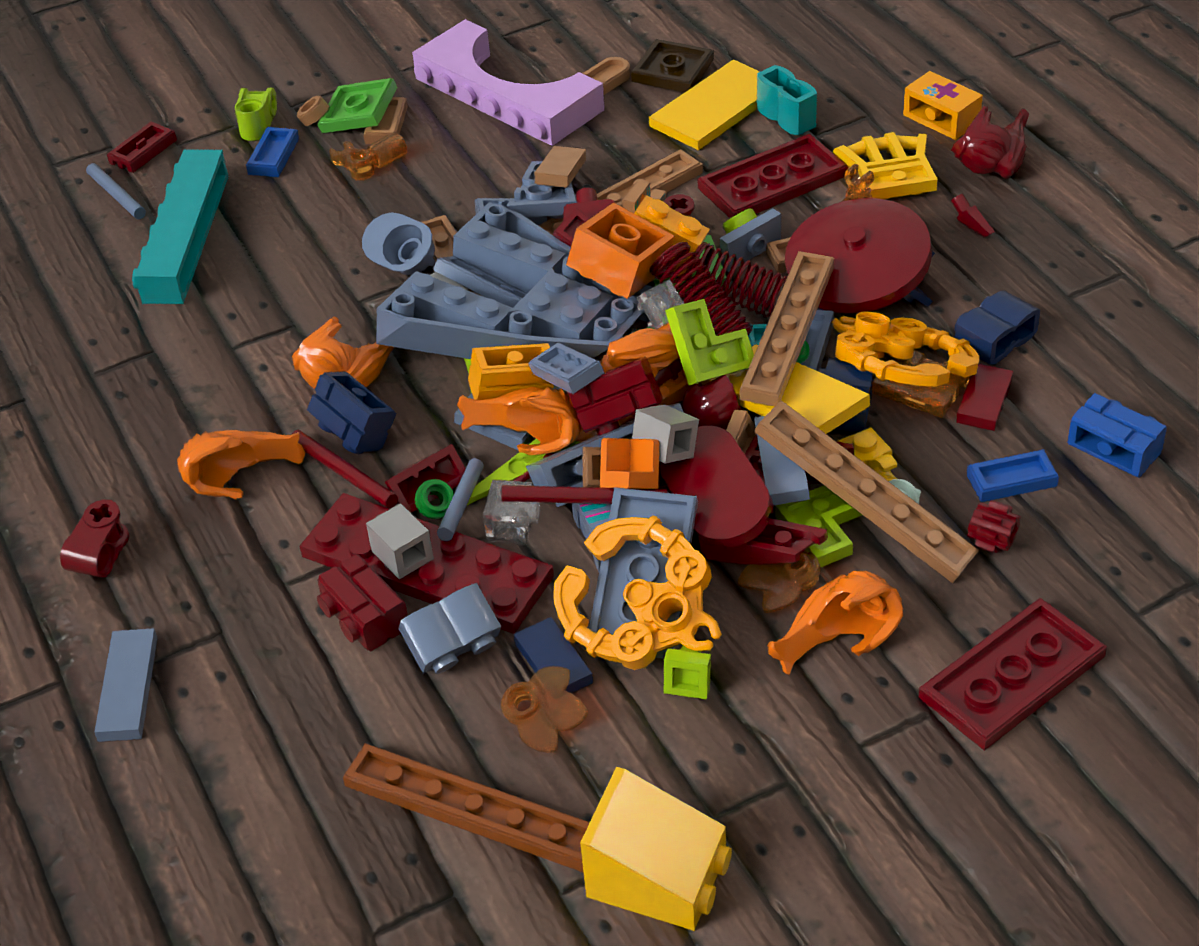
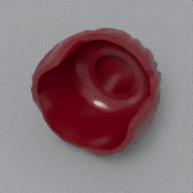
[682,375,744,430]

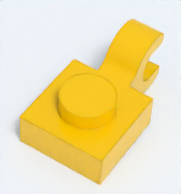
[837,428,897,481]

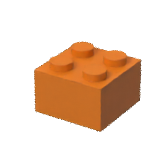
[566,202,675,299]

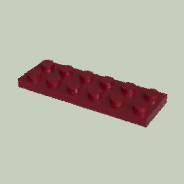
[299,493,554,634]

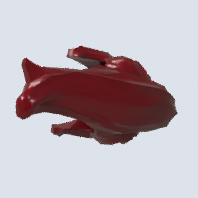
[951,105,1029,179]

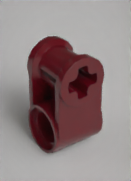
[60,499,130,578]

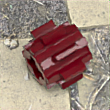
[967,500,1021,553]

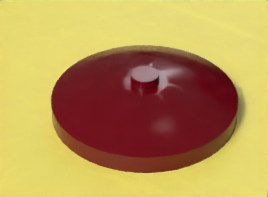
[785,198,932,313]

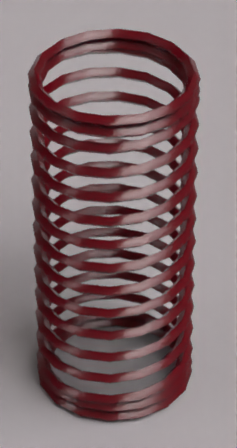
[650,241,753,336]
[685,242,788,318]

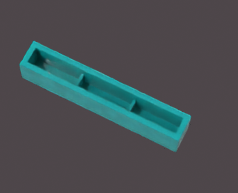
[132,150,229,304]

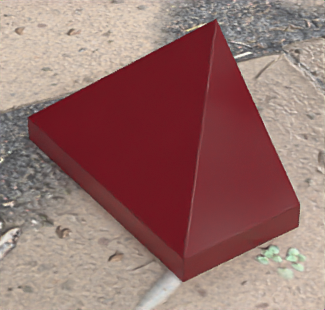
[385,444,466,513]

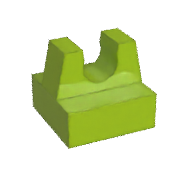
[664,645,711,699]

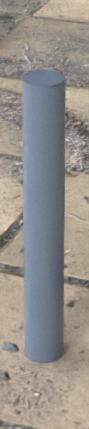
[86,163,146,219]
[437,458,484,541]

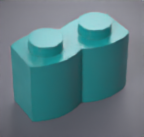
[757,65,817,135]

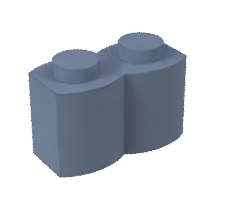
[399,583,501,674]

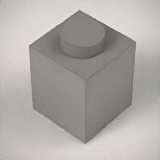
[632,404,699,463]
[366,503,433,579]

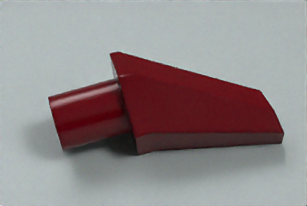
[951,193,995,238]

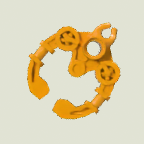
[831,312,979,387]
[554,515,722,670]

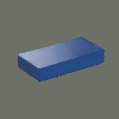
[246,127,299,177]
[967,449,1059,502]

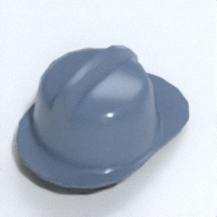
[362,212,436,275]

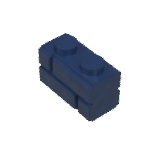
[307,371,397,454]

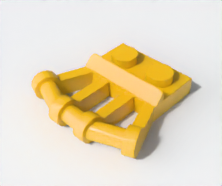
[833,132,938,200]

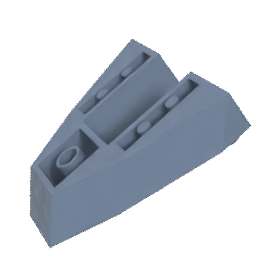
[376,202,647,359]

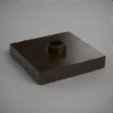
[631,39,714,93]

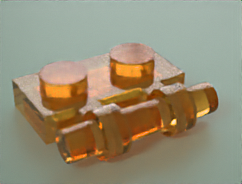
[872,350,970,418]

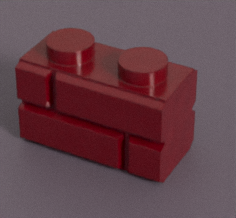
[568,356,663,435]
[317,554,408,652]

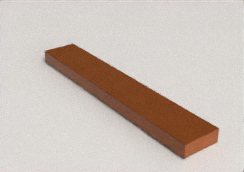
[343,743,590,873]

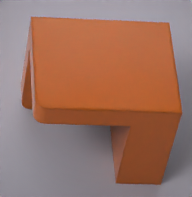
[600,438,659,489]

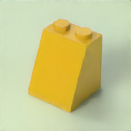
[580,767,732,931]

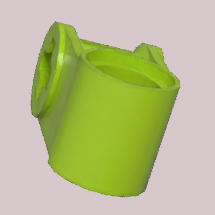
[235,88,277,141]

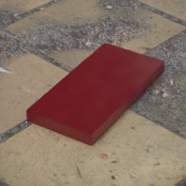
[697,133,848,218]
[918,598,1107,751]

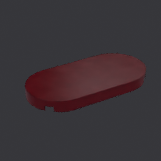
[659,426,773,548]

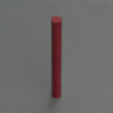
[292,430,398,508]
[501,485,667,504]

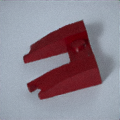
[698,434,854,565]

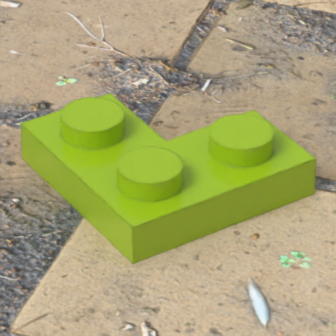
[665,299,754,386]
[775,486,862,569]

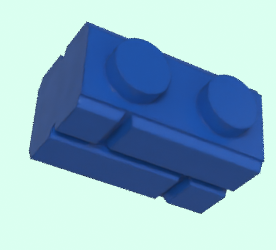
[1067,393,1167,478]

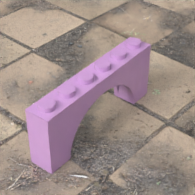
[412,19,604,146]

